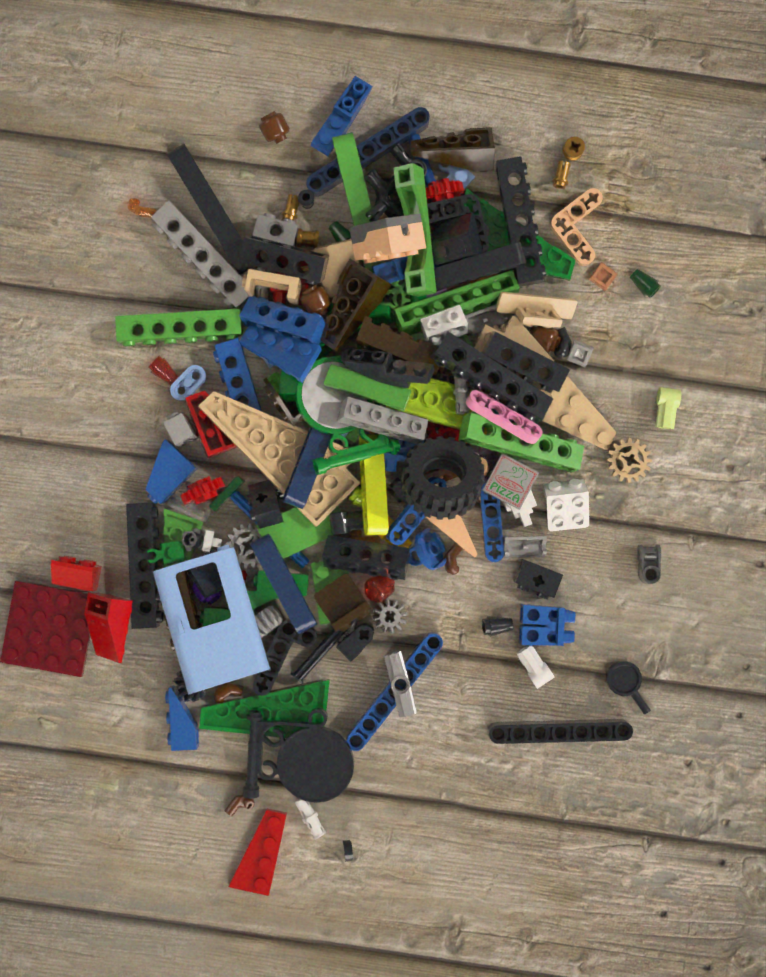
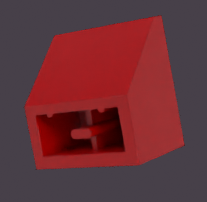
[51,555,102,592]

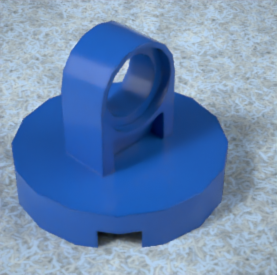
[409,528,446,570]

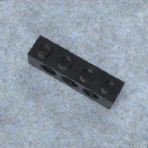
[239,234,330,285]
[482,331,570,393]
[322,535,410,580]

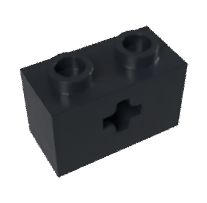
[246,480,284,529]
[514,559,563,600]

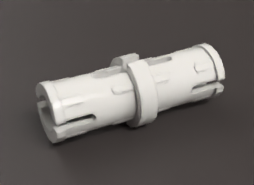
[294,799,326,839]

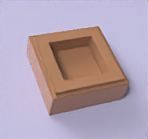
[588,262,618,291]

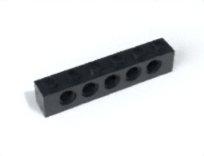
[495,156,546,287]
[430,331,553,423]
[126,502,163,629]

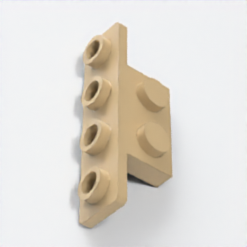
[496,292,577,328]

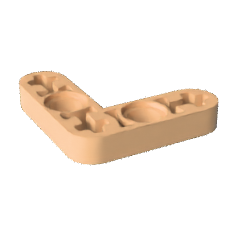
[550,188,603,266]

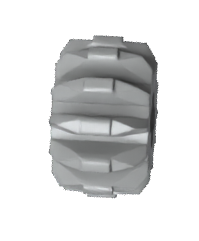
[372,598,407,634]
[255,606,283,639]

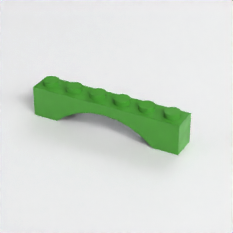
[394,163,437,297]

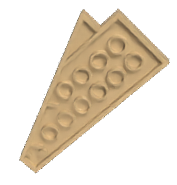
[467,315,616,451]
[198,391,360,527]

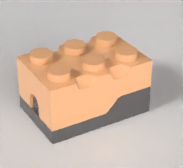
[349,214,426,264]

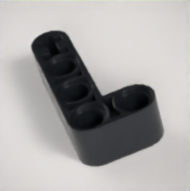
[253,618,318,696]

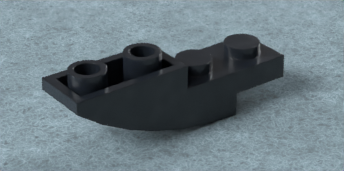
[345,348,434,389]

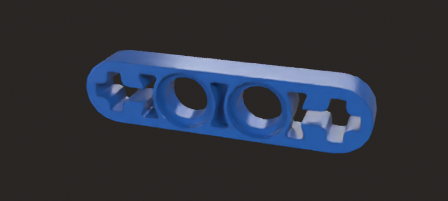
[386,476,447,545]
[480,483,504,562]

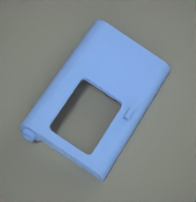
[153,545,270,695]

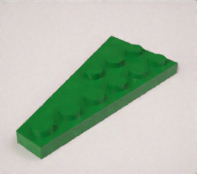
[464,188,576,281]

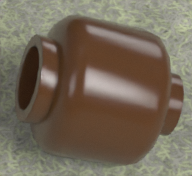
[259,111,290,144]
[300,285,331,316]
[529,326,560,353]

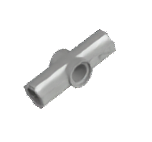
[384,651,417,717]

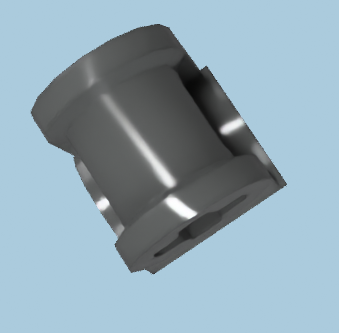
[637,545,661,584]

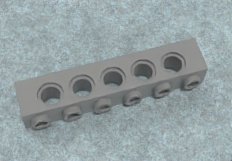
[151,201,256,309]

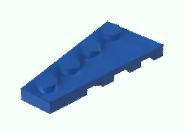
[239,325,322,383]

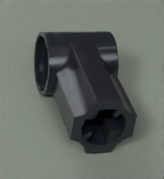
[329,510,364,535]

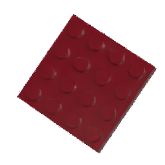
[0,580,90,677]

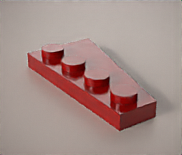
[228,808,287,896]

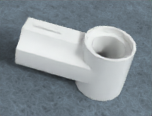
[516,645,555,689]

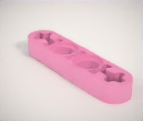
[466,390,542,444]

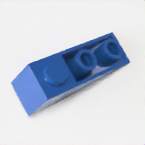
[165,685,199,751]

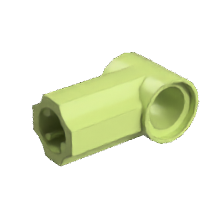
[655,387,681,429]

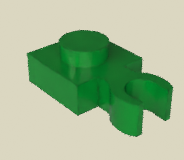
[146,541,185,564]

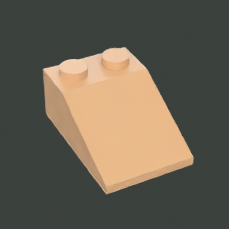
[425,515,477,557]

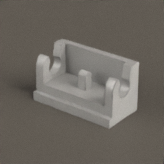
[465,305,508,339]
[503,536,547,557]

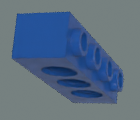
[239,296,325,345]
[213,338,262,411]

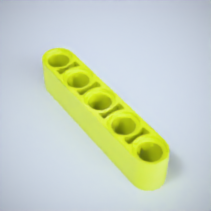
[359,434,388,535]

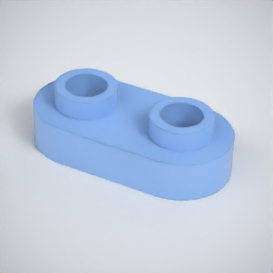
[170,365,206,401]

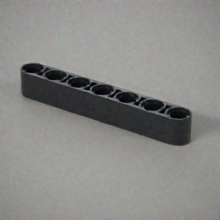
[167,143,251,275]
[487,719,633,744]

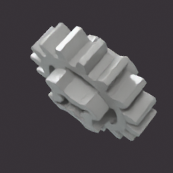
[225,523,261,569]

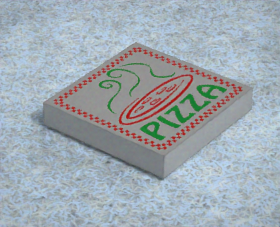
[482,453,539,510]

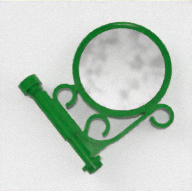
[295,357,400,475]

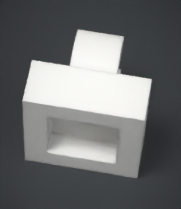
[198,529,222,552]

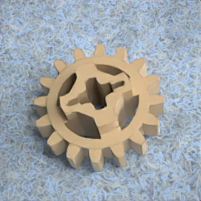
[606,438,652,483]

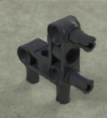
[364,142,427,222]

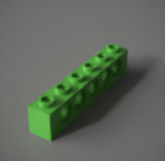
[394,270,520,335]
[115,309,243,347]
[458,411,584,473]

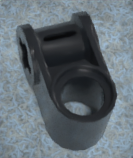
[336,623,374,662]

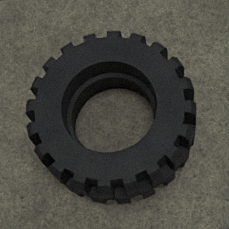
[401,436,484,520]

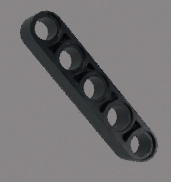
[434,242,527,292]

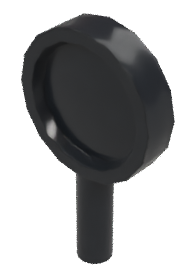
[606,661,651,714]

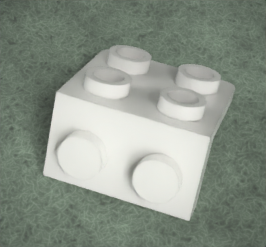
[543,479,589,531]

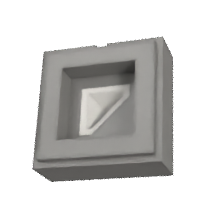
[566,340,594,367]

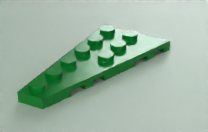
[199,679,330,738]

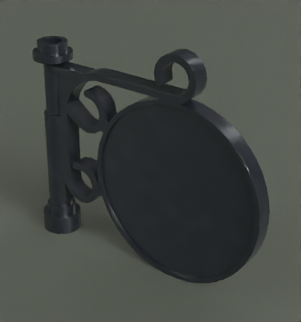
[243,708,354,803]

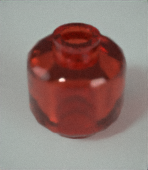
[364,576,395,603]

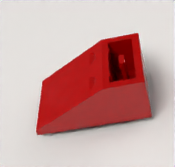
[84,592,132,663]

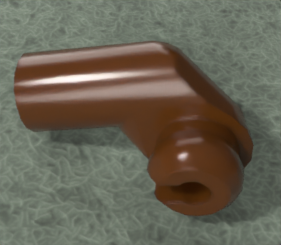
[444,543,463,575]
[213,683,244,703]
[224,795,255,817]

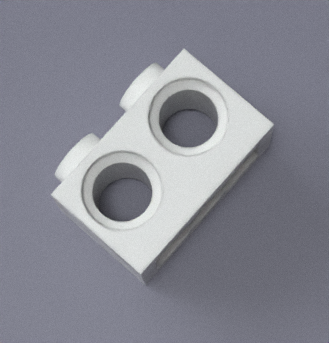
[420,305,468,345]

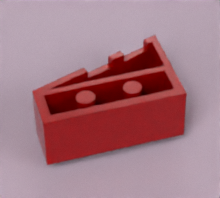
[185,390,237,459]

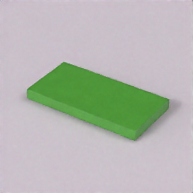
[256,506,341,559]

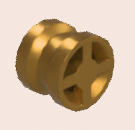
[562,136,585,161]

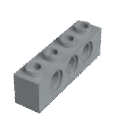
[337,397,428,444]

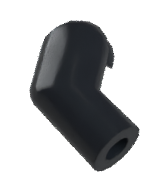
[554,327,572,358]

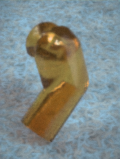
[127,198,156,218]
[350,530,380,543]

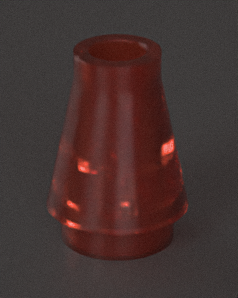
[148,355,179,386]

